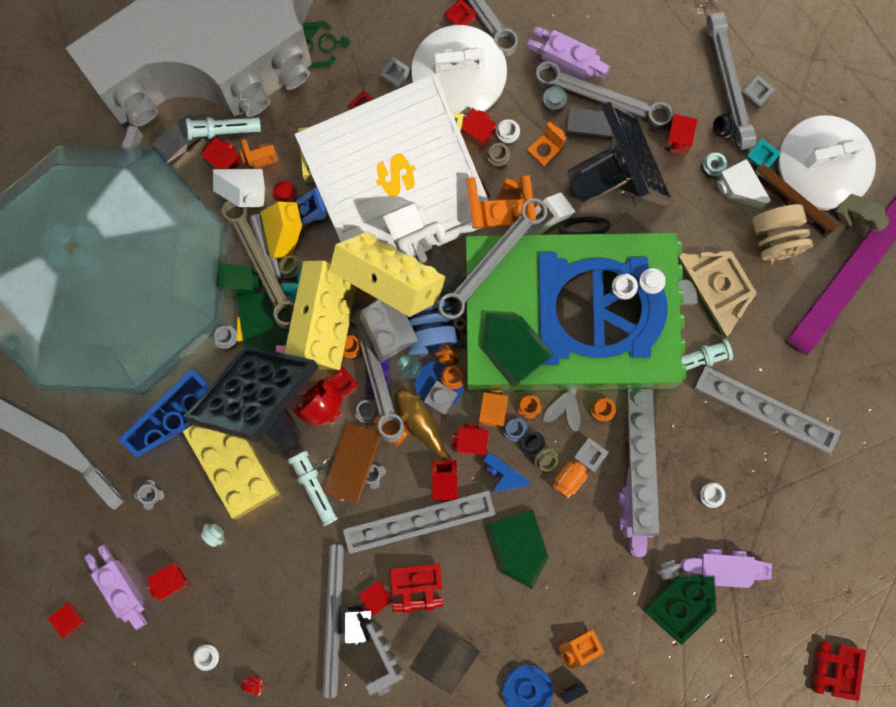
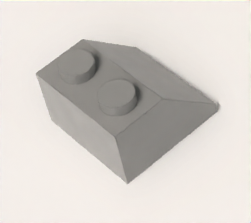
[359,300,418,362]

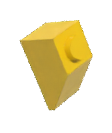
[260,202,302,258]

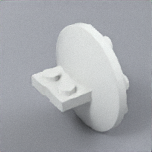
[412,25,507,114]
[778,116,876,210]

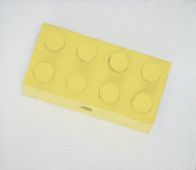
[329,233,445,317]
[285,261,356,370]
[183,425,280,519]

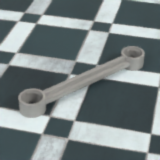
[467,0,518,56]
[706,12,756,150]
[535,61,673,129]
[438,198,547,320]
[349,301,404,442]

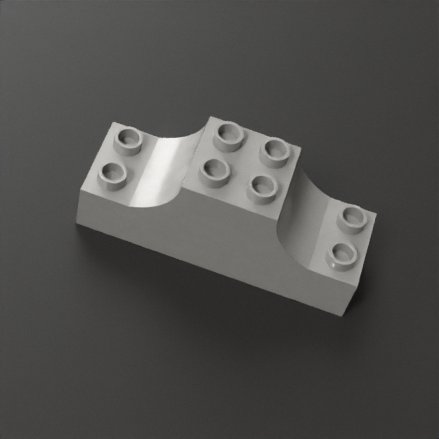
[66,0,314,128]

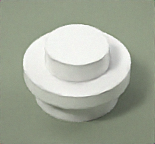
[496,119,520,143]
[639,268,665,294]
[612,274,638,299]
[700,483,725,508]
[193,644,219,671]

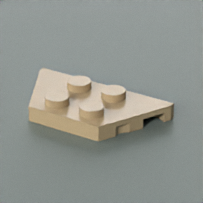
[678,251,757,337]

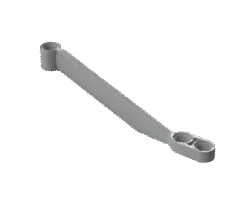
[0,399,124,510]

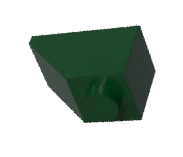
[218,263,260,298]

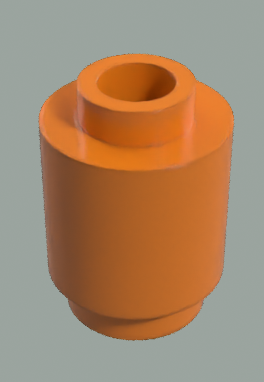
[373,415,410,447]
[552,460,588,498]

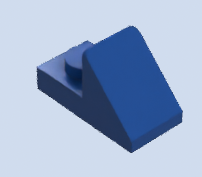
[294,188,328,229]
[483,453,530,493]

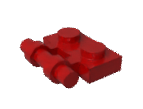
[389,564,443,614]
[812,641,866,701]

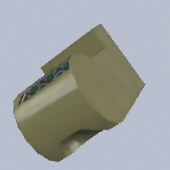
[836,193,889,232]

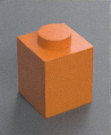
[478,389,508,428]

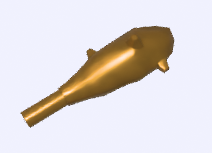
[395,388,458,469]

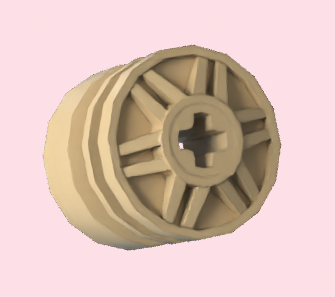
[752,204,814,260]

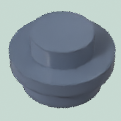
[503,417,528,442]

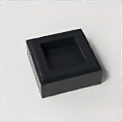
[559,681,588,704]

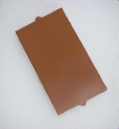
[323,423,381,504]

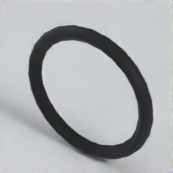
[559,216,611,235]

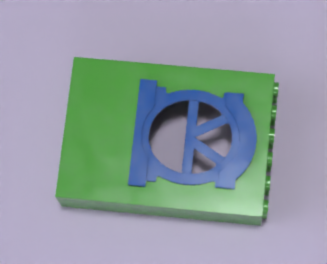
[466,233,686,391]

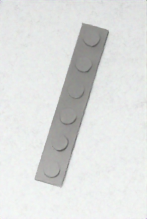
[694,366,841,455]
[627,389,659,536]
[343,491,495,554]

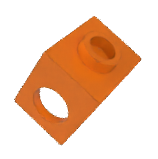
[527,121,567,167]

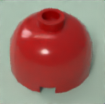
[294,377,342,426]

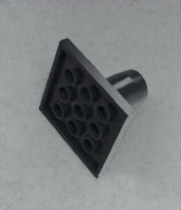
[568,101,673,206]
[184,345,319,454]

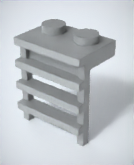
[366,621,405,696]

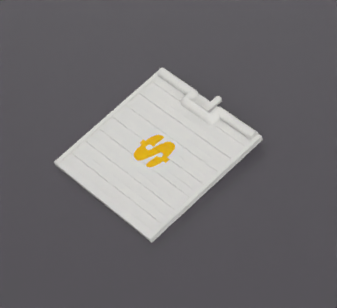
[295,73,489,263]

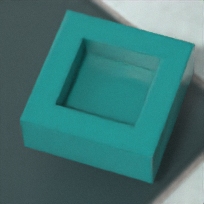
[745,138,781,168]

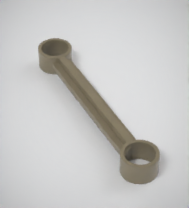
[222,201,295,329]

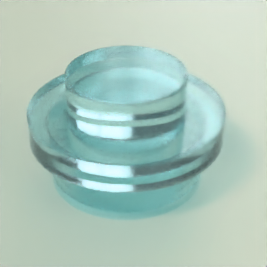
[397,356,422,380]

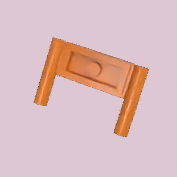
[465,175,536,229]

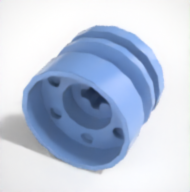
[406,301,458,355]

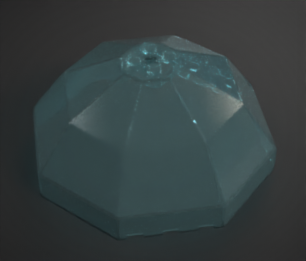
[0,146,229,395]

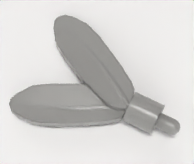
[543,389,581,432]

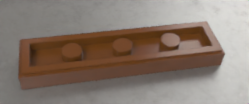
[754,163,838,238]

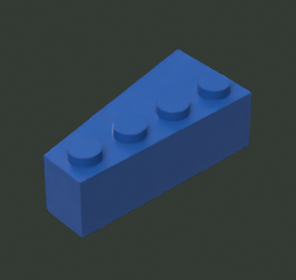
[118,369,210,458]

